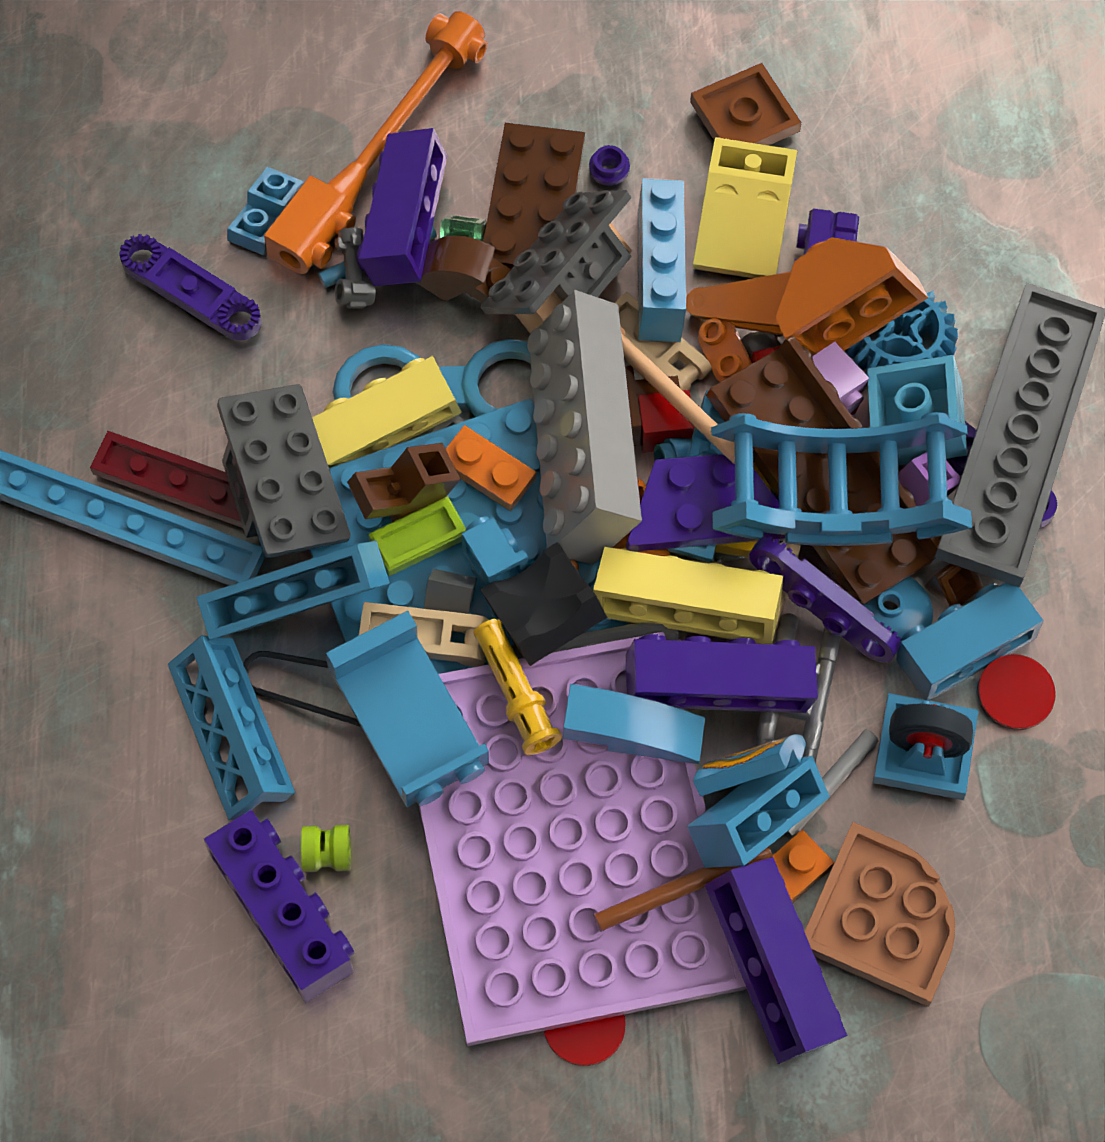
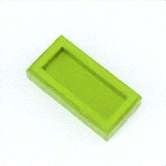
[368,496,466,576]

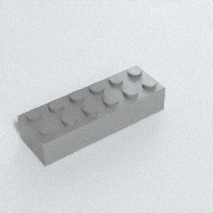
[527,290,642,565]

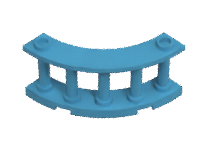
[711,412,972,546]

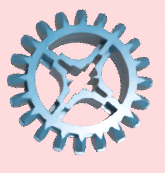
[845,290,958,376]

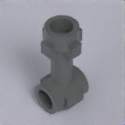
[335,228,375,309]

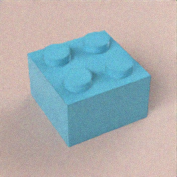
[867,355,967,466]

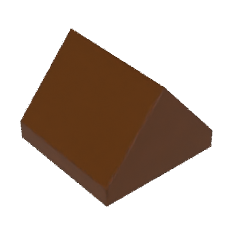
[924,563,984,609]

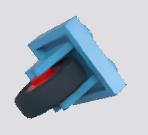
[873,693,978,800]

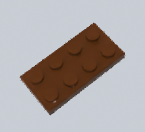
[483,122,585,270]

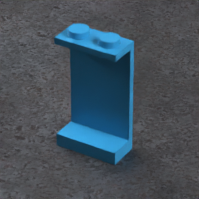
[326,611,489,807]

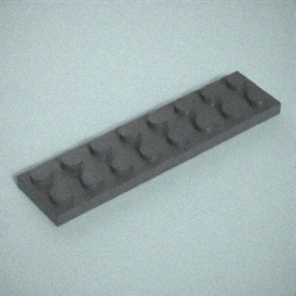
[934,282,1105,587]

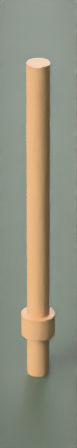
[621,327,735,464]

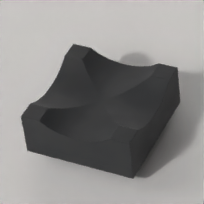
[480,542,608,666]

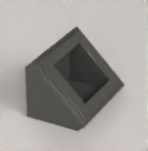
[423,569,477,614]

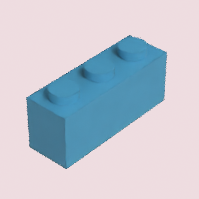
[896,583,1044,701]
[687,756,830,868]

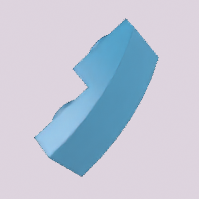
[227,167,304,255]

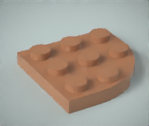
[804,822,955,1007]

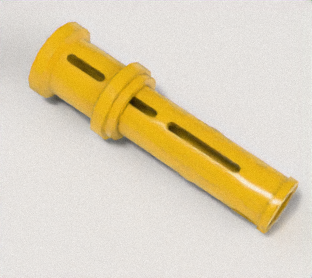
[473,619,562,755]

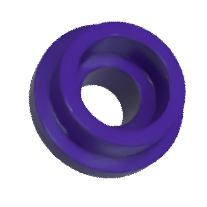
[589,145,630,185]

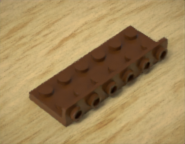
[706,336,941,605]

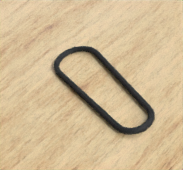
[243,651,361,727]

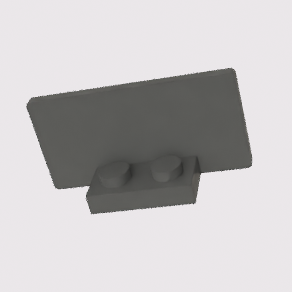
[481,190,632,314]
[217,384,351,558]

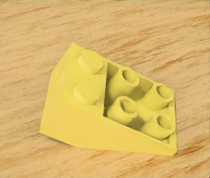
[693,137,797,278]

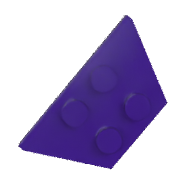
[625,454,785,552]

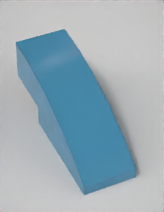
[562,684,705,764]

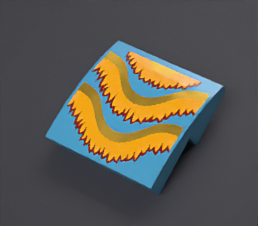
[693,734,806,796]

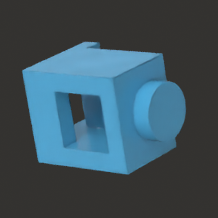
[462,516,528,587]

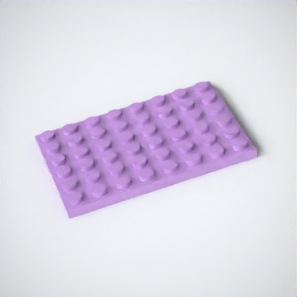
[419,632,746,1046]

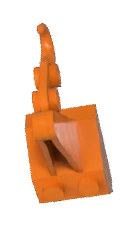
[686,237,928,382]

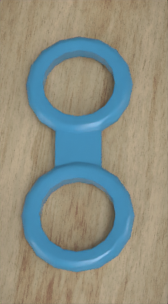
[332,339,535,417]

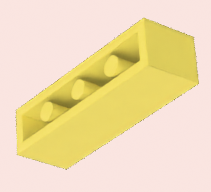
[312,356,462,468]
[593,547,783,644]

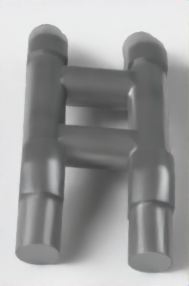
[754,613,841,763]

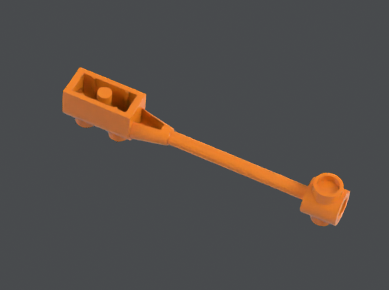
[264,11,488,274]

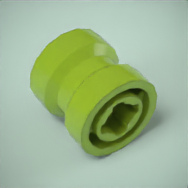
[301,825,351,872]

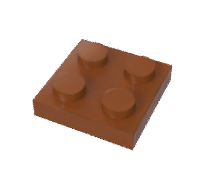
[690,63,802,146]

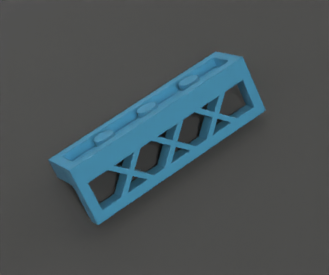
[168,635,296,820]

